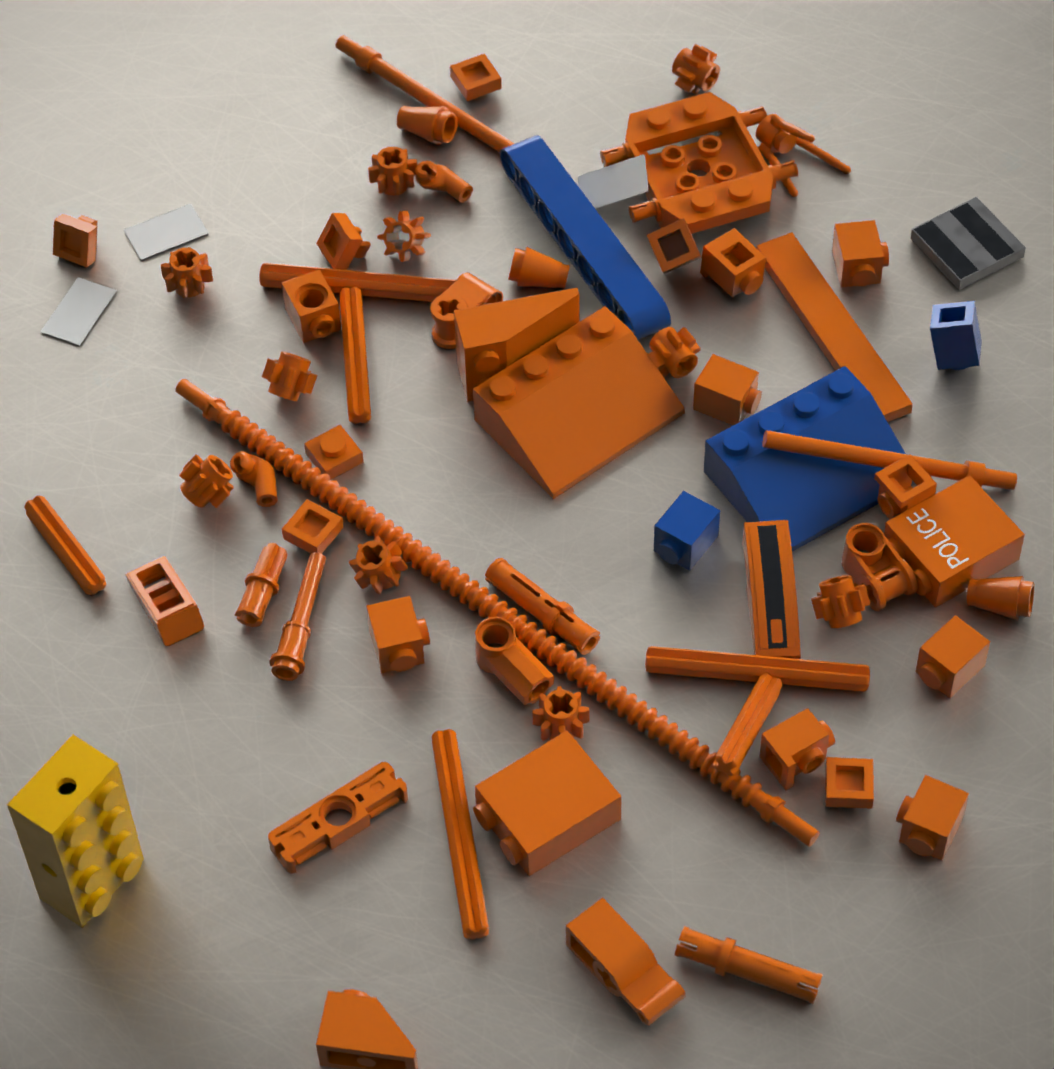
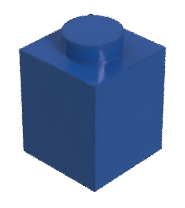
[930,301,982,370]
[654,490,720,571]

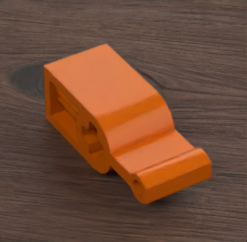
[566,897,685,1026]

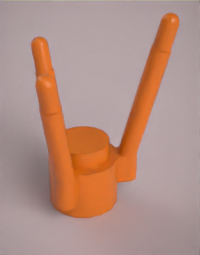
[755,114,851,197]

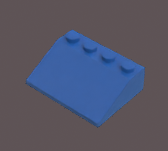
[704,366,915,552]

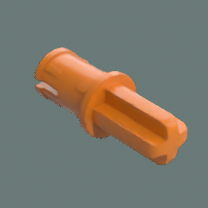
[235,543,287,627]

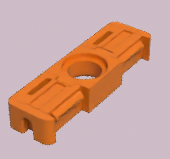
[268,762,408,873]

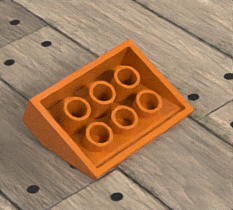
[473,306,685,499]

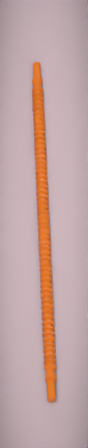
[175,379,820,847]

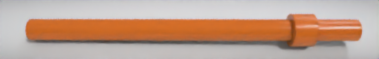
[335,35,514,153]
[762,430,1017,490]

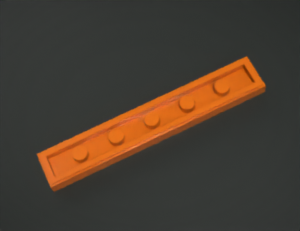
[756,232,913,422]

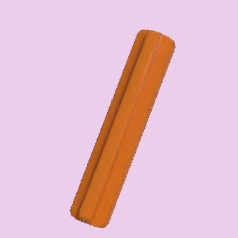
[24,495,106,596]
[713,673,783,776]

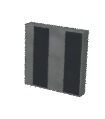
[910,197,1026,290]

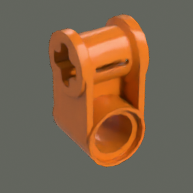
[430,272,503,349]
[842,523,918,611]

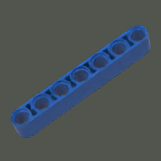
[500,135,671,340]

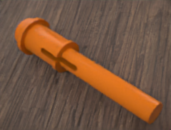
[269,552,326,681]

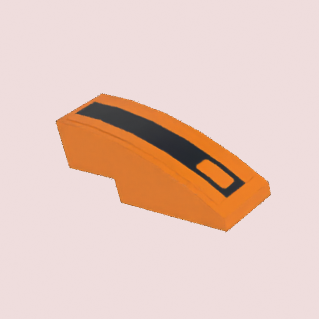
[742,520,801,659]

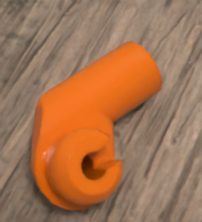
[415,160,473,203]
[230,451,278,507]

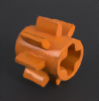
[672,44,720,95]
[368,146,417,196]
[377,210,431,262]
[161,247,213,298]
[648,327,701,378]
[262,351,318,401]
[179,455,234,508]
[349,536,408,594]
[811,575,870,628]
[532,686,590,741]

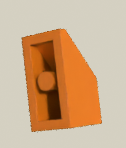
[316,989,418,1069]

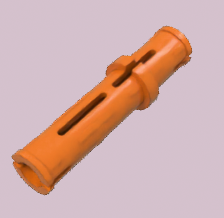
[485,558,600,655]
[674,926,823,1004]

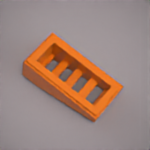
[125,556,204,646]

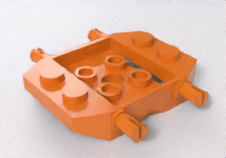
[600,92,798,234]

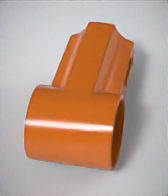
[475,617,554,705]

